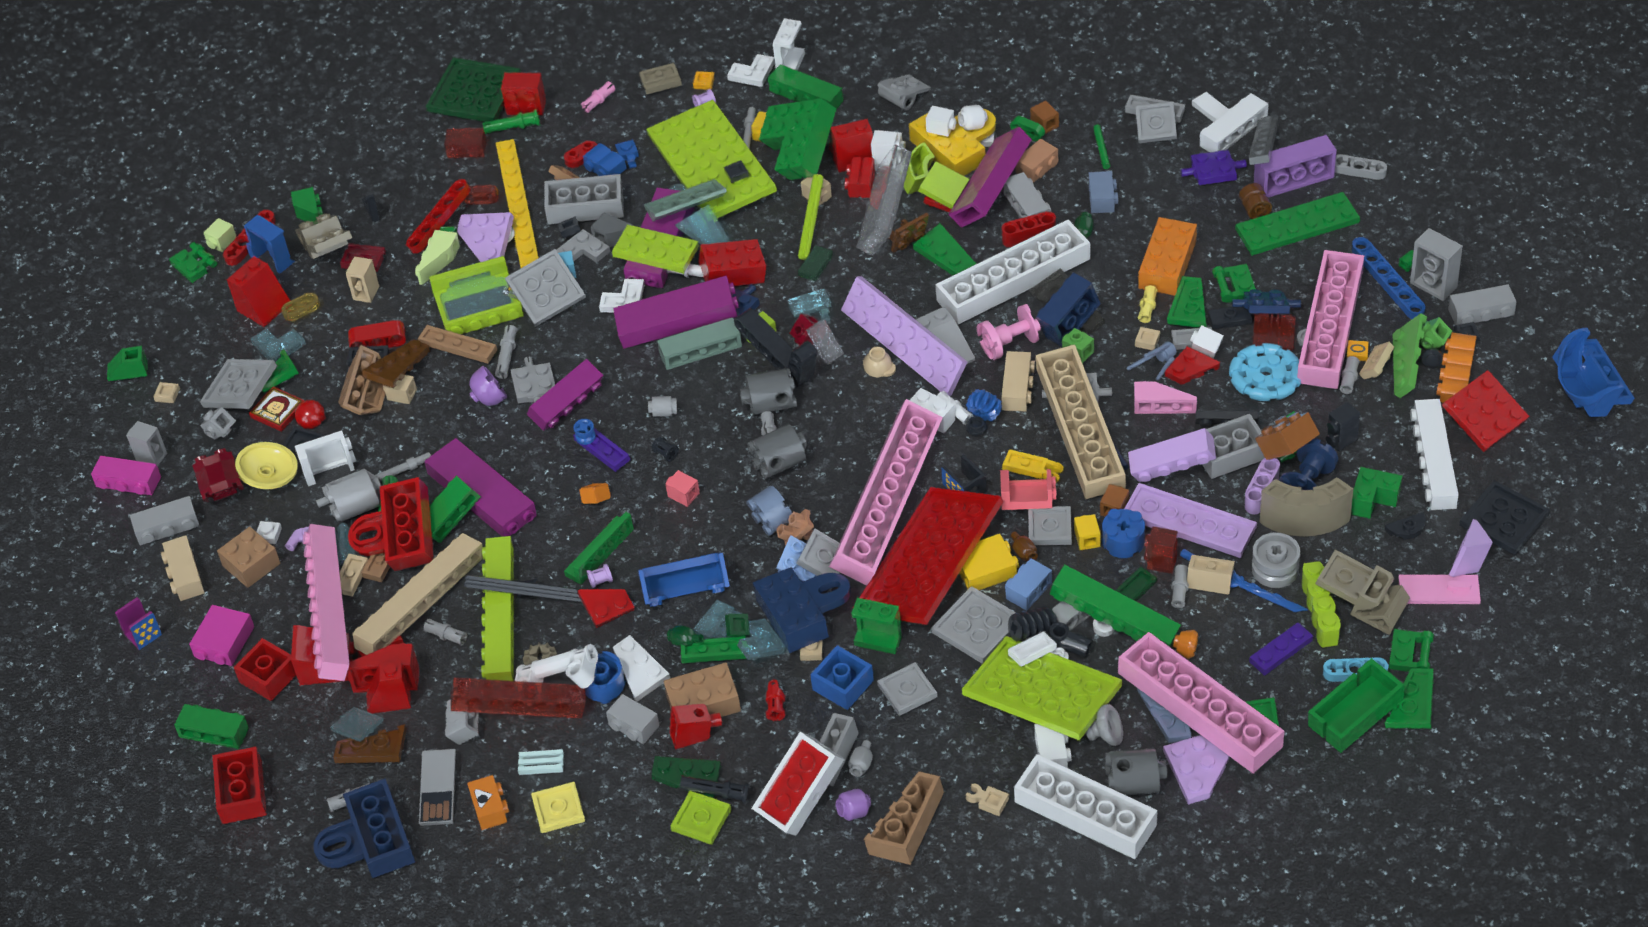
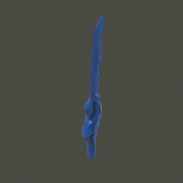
[1180,549,1308,612]

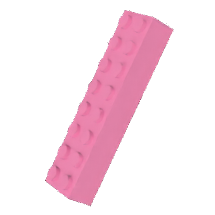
[1297,250,1364,389]
[1118,632,1284,773]

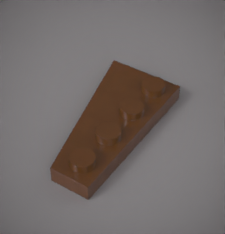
[362,340,429,389]

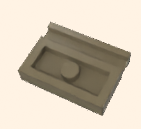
[639,63,682,94]

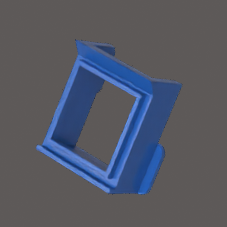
[244,215,295,274]

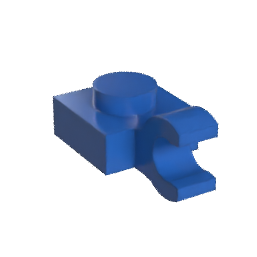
[615,140,639,169]

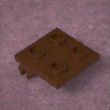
[885,212,929,253]

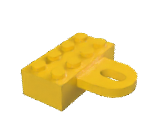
[909,109,996,176]

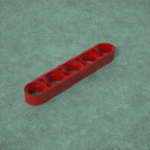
[406,179,471,254]

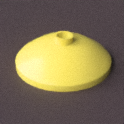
[235,442,297,489]

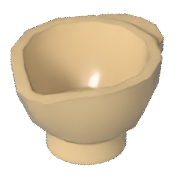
[863,347,896,377]

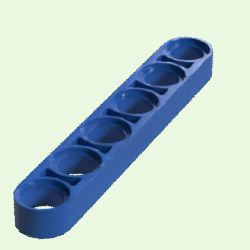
[1352,237,1425,319]

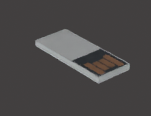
[419,749,456,826]

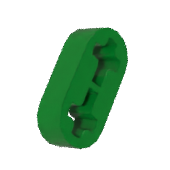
[1010,116,1045,142]

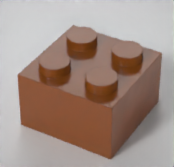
[1255,412,1320,460]

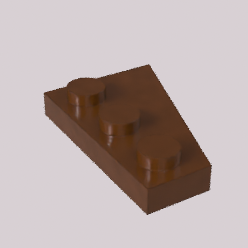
[333,724,406,763]

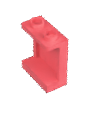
[1000,469,1056,510]

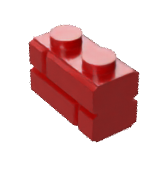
[845,157,875,198]

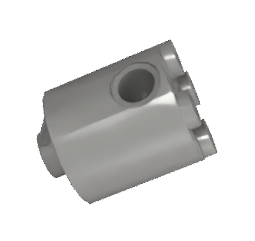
[322,469,381,522]

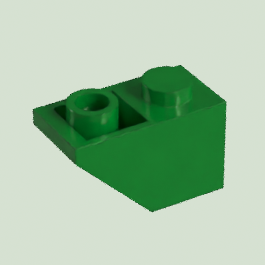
[291,187,323,222]
[107,346,148,381]

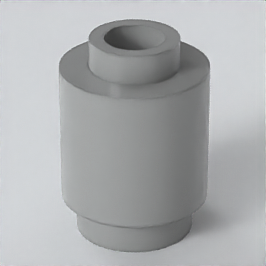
[648,396,677,417]

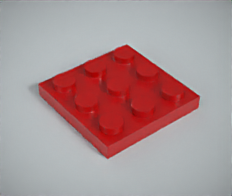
[1442,370,1530,452]

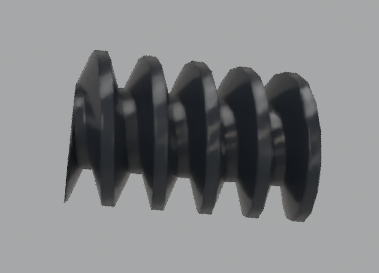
[1008,606,1057,641]

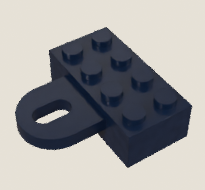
[753,567,851,653]
[313,779,415,878]

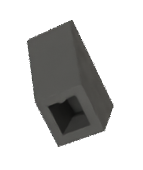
[591,213,634,247]

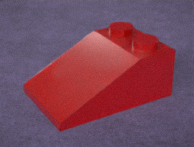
[347,643,420,693]

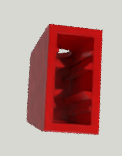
[669,704,722,749]

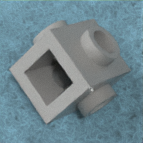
[200,407,236,440]

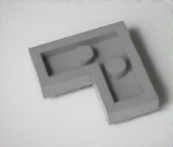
[556,229,610,263]

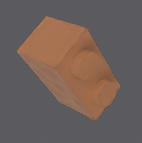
[1016,139,1058,183]

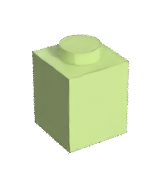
[204,218,236,252]

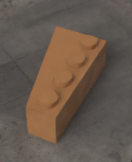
[864,772,944,865]

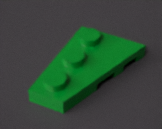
[1167,276,1207,328]

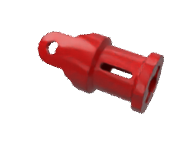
[766,680,785,721]

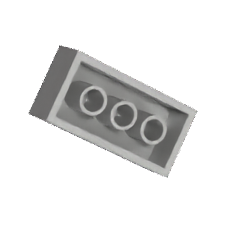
[545,174,624,224]

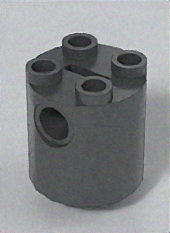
[740,368,797,415]
[747,424,807,479]
[1105,747,1167,796]

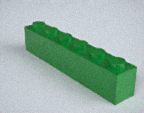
[1050,564,1181,647]

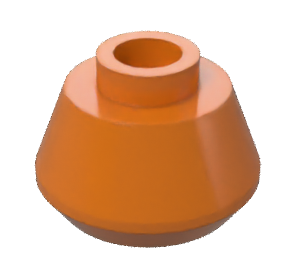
[1173,630,1199,659]

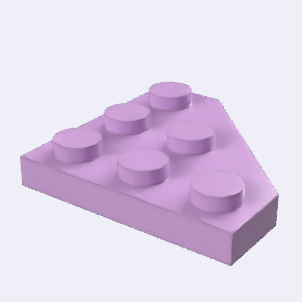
[457,212,514,262]
[1163,735,1230,804]

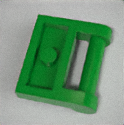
[1212,264,1256,303]
[1389,629,1434,672]

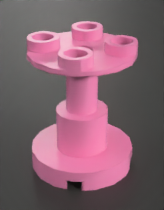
[977,304,1041,360]

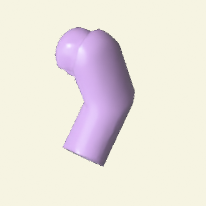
[285,527,309,551]

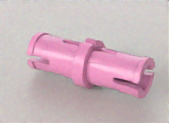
[581,81,616,113]

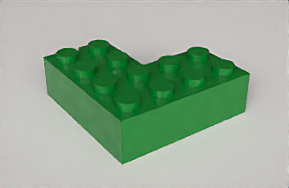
[759,98,836,180]

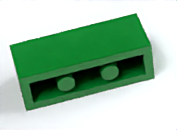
[429,475,481,543]
[174,704,249,749]

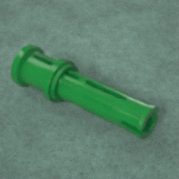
[483,109,540,134]

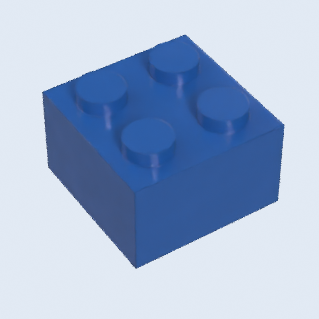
[811,645,874,710]

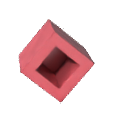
[666,470,700,507]

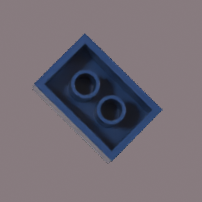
[1036,272,1101,347]

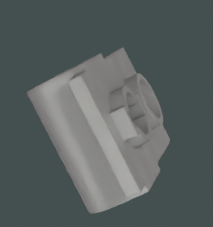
[878,75,931,110]

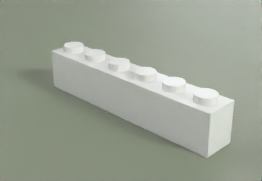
[1410,399,1458,510]

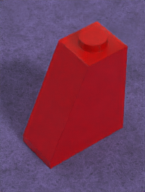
[367,660,411,714]

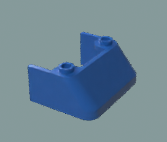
[638,552,730,607]

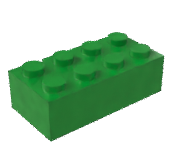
[1308,658,1404,753]

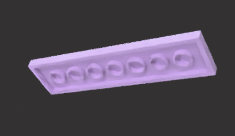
[841,276,967,396]

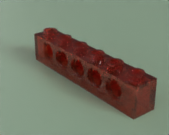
[450,678,586,718]

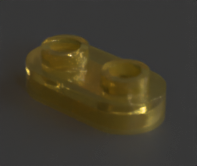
[282,293,320,321]

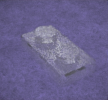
[806,319,844,364]

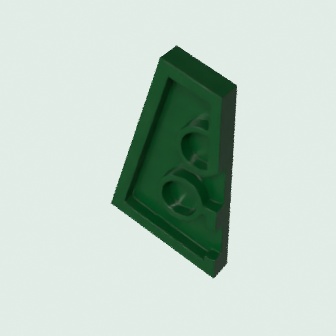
[651,756,721,799]

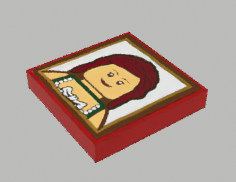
[249,387,304,432]

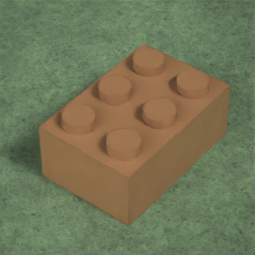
[663,663,741,717]

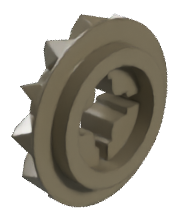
[523,642,557,666]

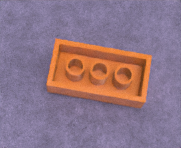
[1138,217,1197,296]

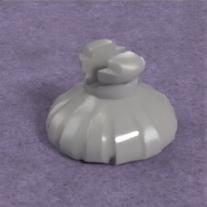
[1086,704,1124,746]

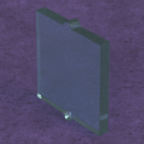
[330,707,383,742]

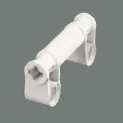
[513,644,598,704]

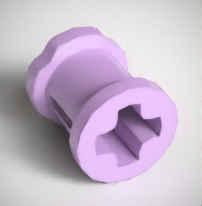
[692,89,716,107]
[586,564,613,588]

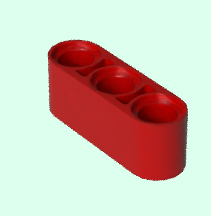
[1002,211,1056,248]
[348,320,406,348]

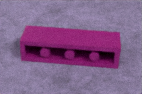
[527,359,603,431]

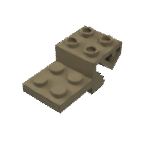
[295,213,352,259]
[1316,550,1410,635]

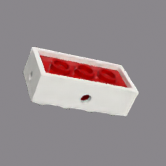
[752,732,845,836]

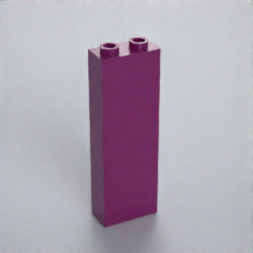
[948,127,1032,228]
[624,188,695,288]
[613,276,739,349]
[424,438,537,537]

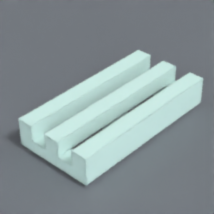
[518,749,564,775]

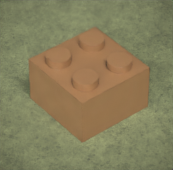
[217,527,280,588]

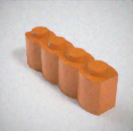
[1436,332,1476,403]

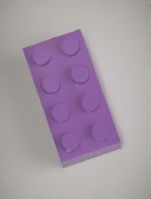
[1254,135,1336,197]

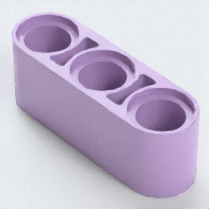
[1244,458,1280,514]

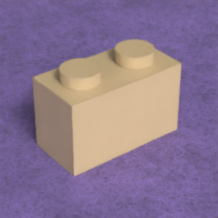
[346,257,379,303]

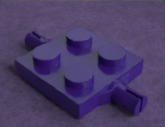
[1181,150,1247,185]

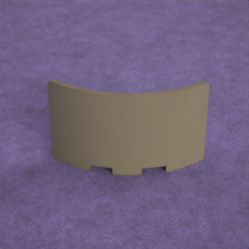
[1260,477,1353,536]

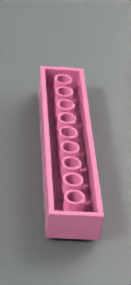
[829,399,943,585]

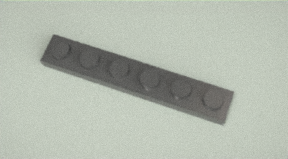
[1249,116,1279,165]

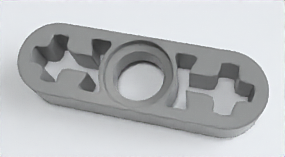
[1335,154,1387,180]

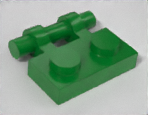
[169,242,217,283]

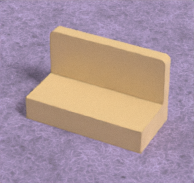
[1187,555,1234,594]

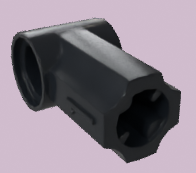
[1049,622,1093,658]

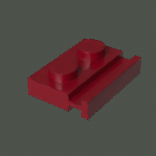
[340,243,386,272]

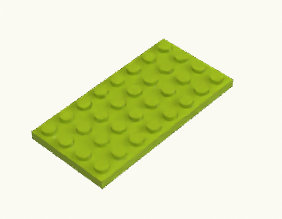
[646,99,777,222]

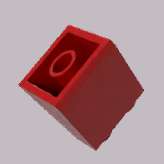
[829,119,873,173]
[227,256,291,327]
[291,625,356,685]

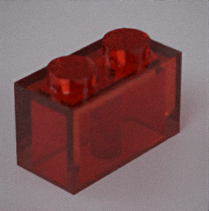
[444,128,487,158]
[1144,526,1178,574]

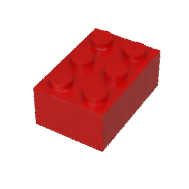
[699,239,766,286]
[212,747,266,824]

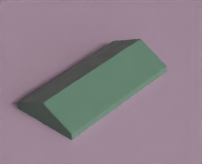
[644,179,727,221]

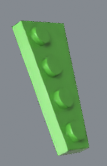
[1393,313,1427,398]

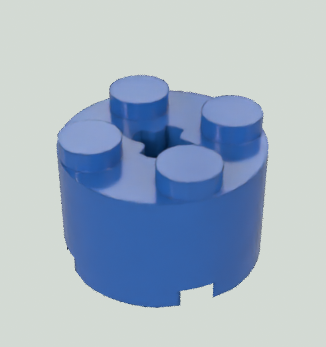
[1102,509,1145,558]
[582,651,625,704]

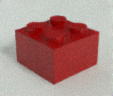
[501,73,546,115]
[234,638,296,701]

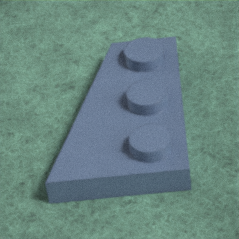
[1137,688,1191,743]

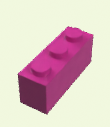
[91,456,161,495]

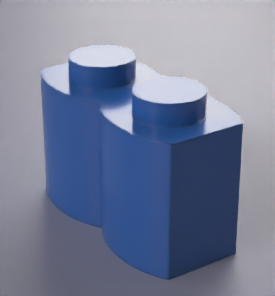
[583,143,627,176]

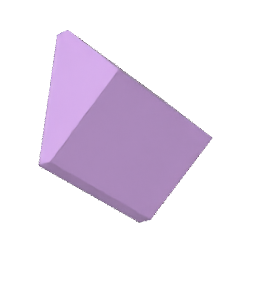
[1449,519,1493,577]

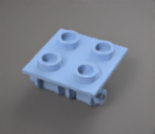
[776,535,817,582]

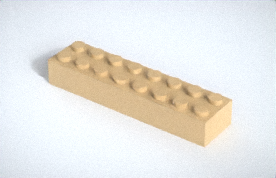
[1036,345,1126,499]

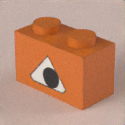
[467,775,509,830]

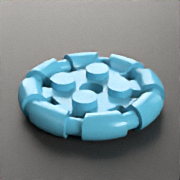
[1229,343,1301,401]

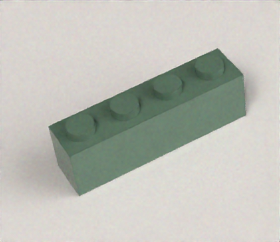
[657,317,742,370]

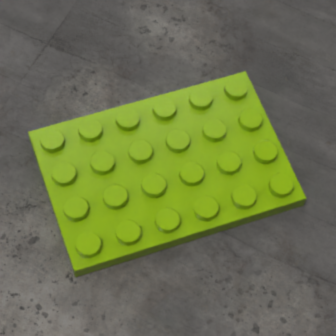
[962,636,1122,740]

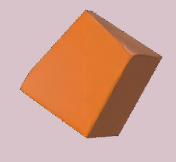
[579,483,610,504]

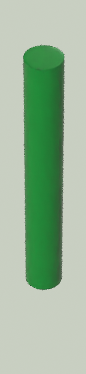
[1093,124,1110,169]

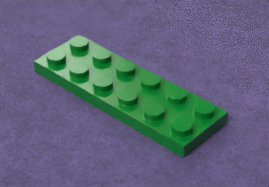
[1235,192,1360,256]

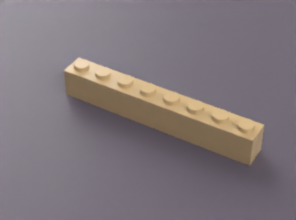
[353,533,483,655]

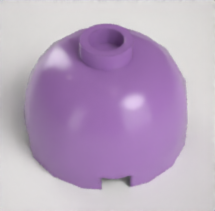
[469,366,507,406]

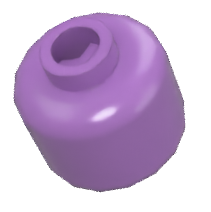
[836,789,871,821]

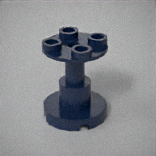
[1279,438,1339,490]

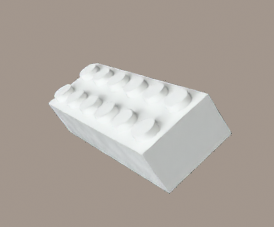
[1014,754,1157,859]

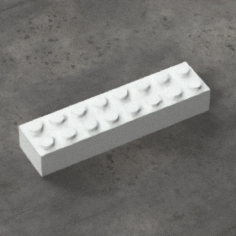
[936,220,1090,324]

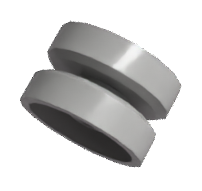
[1252,533,1300,588]

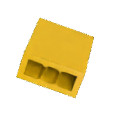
[959,534,1019,590]

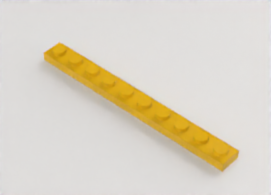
[496,139,538,268]

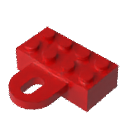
[348,477,434,571]

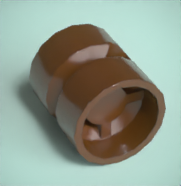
[1239,183,1272,219]

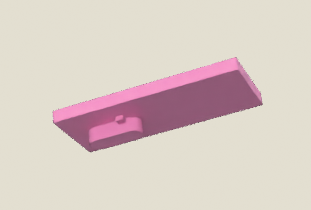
[1398,575,1480,604]

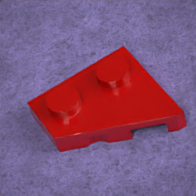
[1165,346,1220,385]
[578,589,635,628]

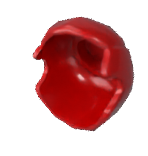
[295,400,325,429]

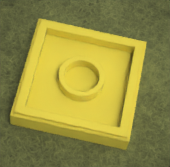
[531,782,585,833]

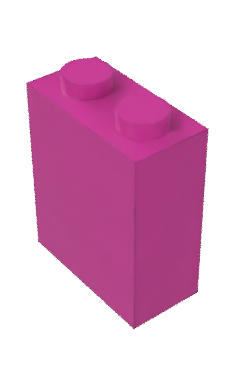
[189,605,254,666]

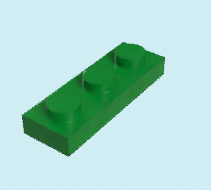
[681,636,747,663]

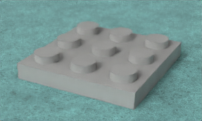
[505,249,586,327]
[200,359,277,409]
[932,586,1016,664]

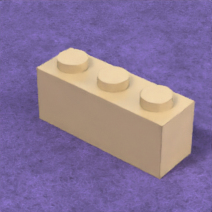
[1002,351,1035,411]
[161,536,205,601]

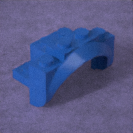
[1552,328,1635,417]

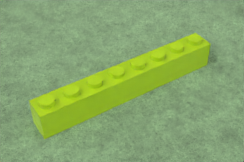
[481,536,514,686]

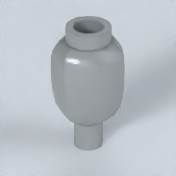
[848,740,873,777]

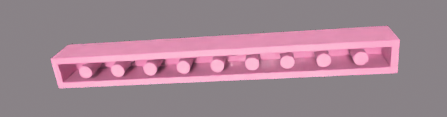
[303,524,349,681]

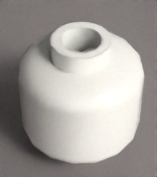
[958,105,987,130]

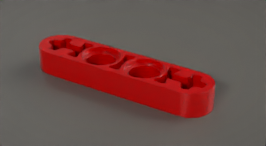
[223,210,276,266]

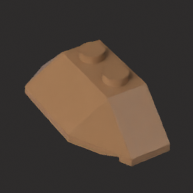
[338,345,386,415]

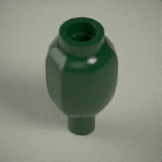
[1074,212,1094,239]
[667,625,704,646]

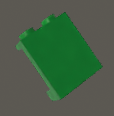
[851,598,902,654]

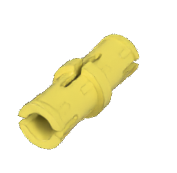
[1138,285,1157,323]

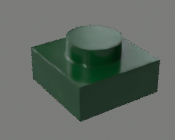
[725,614,750,637]

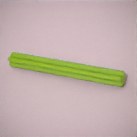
[798,174,823,260]

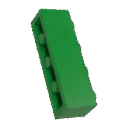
[768,64,843,110]

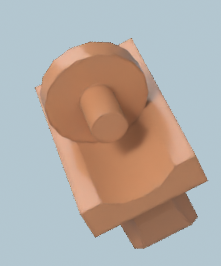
[776,509,814,546]

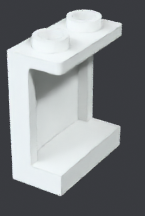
[773,19,805,71]
[295,431,356,486]

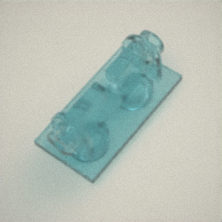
[335,523,355,565]

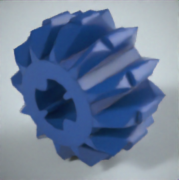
[966,389,1002,421]

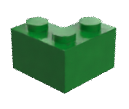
[1351,467,1402,519]

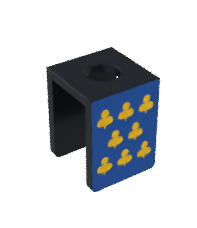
[941,454,986,494]

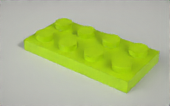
[612,225,699,273]

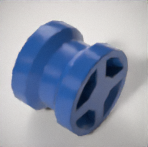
[573,419,596,445]

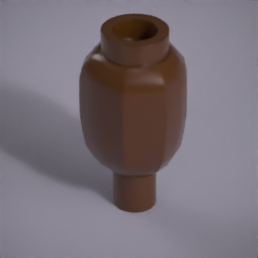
[1010,531,1038,562]

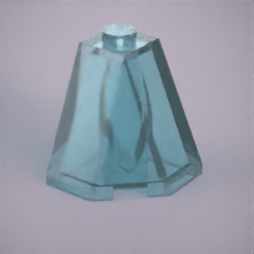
[675,205,732,244]

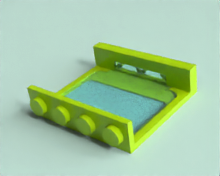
[429,256,524,334]

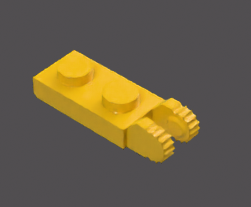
[1002,450,1064,483]

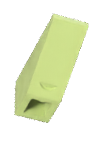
[415,230,460,285]

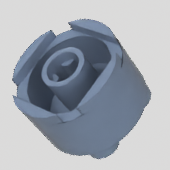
[746,486,792,536]

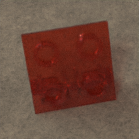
[1253,313,1295,350]

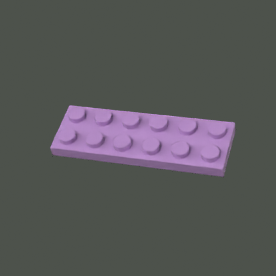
[1124,483,1257,558]

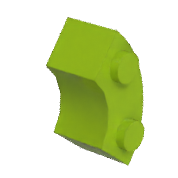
[902,142,935,194]

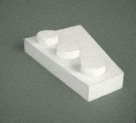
[613,635,670,702]

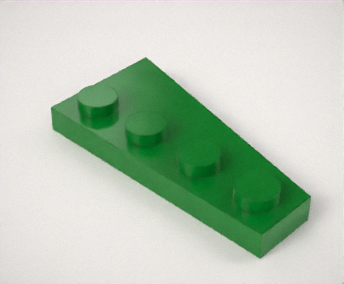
[913,223,976,276]

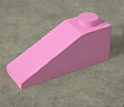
[1134,381,1197,414]

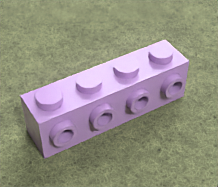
[1128,428,1216,482]

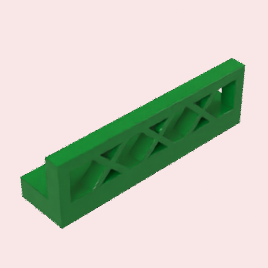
[564,512,634,585]

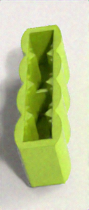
[1302,561,1340,648]

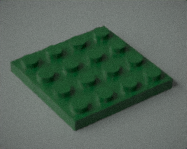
[426,57,521,122]

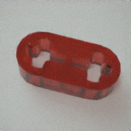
[463,185,499,205]

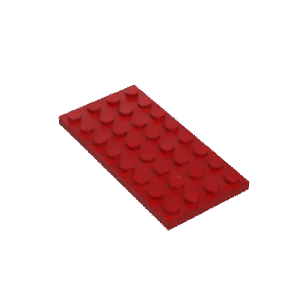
[853,487,1003,625]

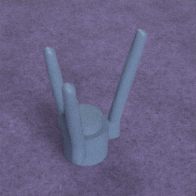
[1127,341,1177,380]

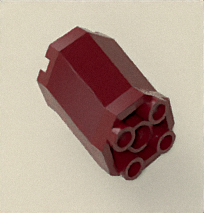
[192,448,244,502]

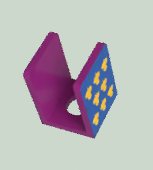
[115,597,162,650]

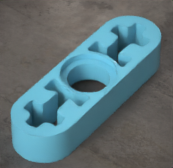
[1323,658,1388,682]

